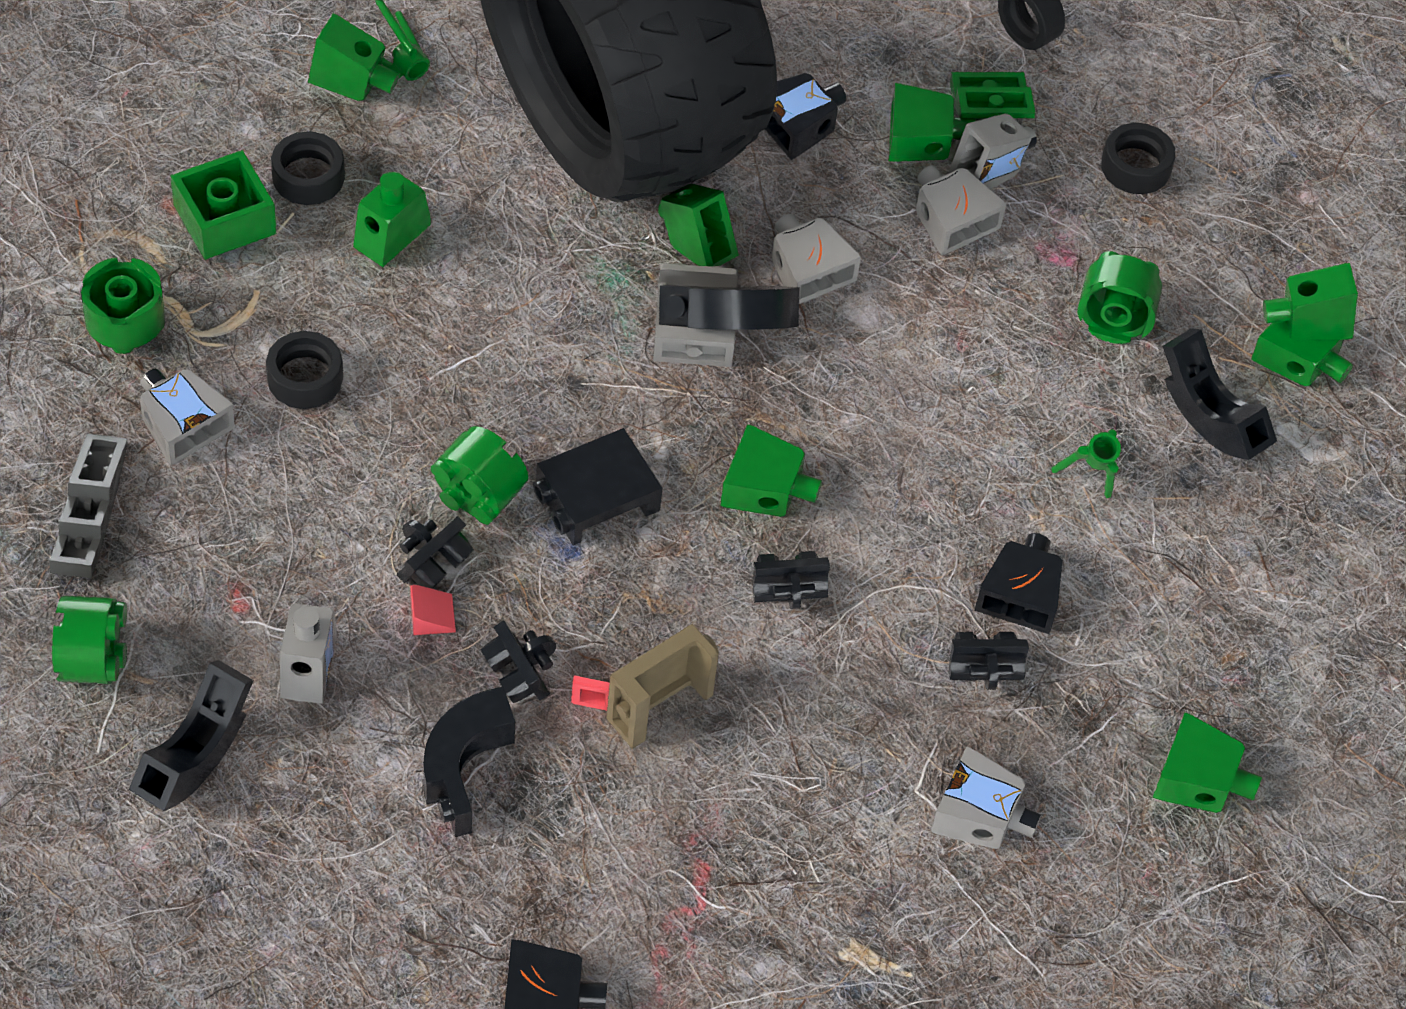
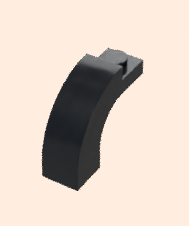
[659,285,800,330]
[1162,328,1277,460]
[129,660,254,811]
[423,686,515,837]

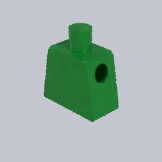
[308,13,400,101]
[888,83,975,162]
[353,172,431,267]
[658,184,739,267]
[1263,263,1358,341]
[1251,321,1353,386]
[720,424,822,517]
[1152,713,1262,813]

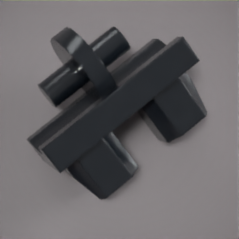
[396,516,474,589]
[753,551,830,609]
[480,621,556,703]
[948,632,1029,690]

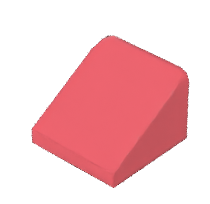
[410,585,456,635]
[571,675,610,711]

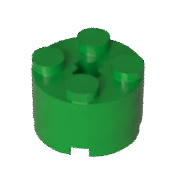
[1077,251,1162,344]
[81,257,165,354]
[431,426,528,525]
[52,596,127,684]

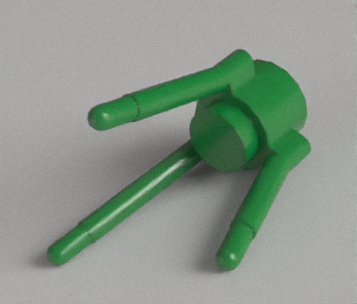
[375,0,430,81]
[1051,429,1121,498]

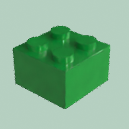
[170,150,277,260]

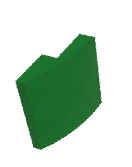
[950,72,1036,118]

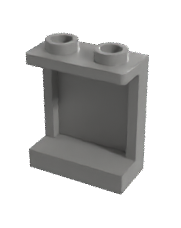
[653,263,738,367]

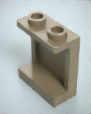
[606,624,719,749]

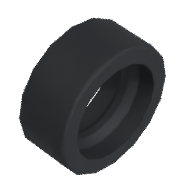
[998,0,1065,50]
[1101,122,1175,195]
[271,131,345,205]
[266,331,343,409]

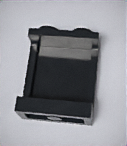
[533,428,663,546]

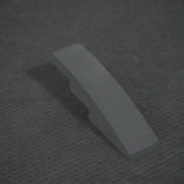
[49,433,128,578]

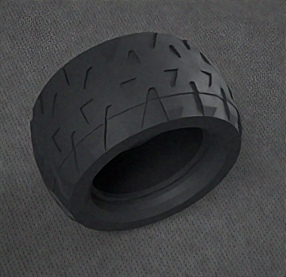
[480,0,777,202]

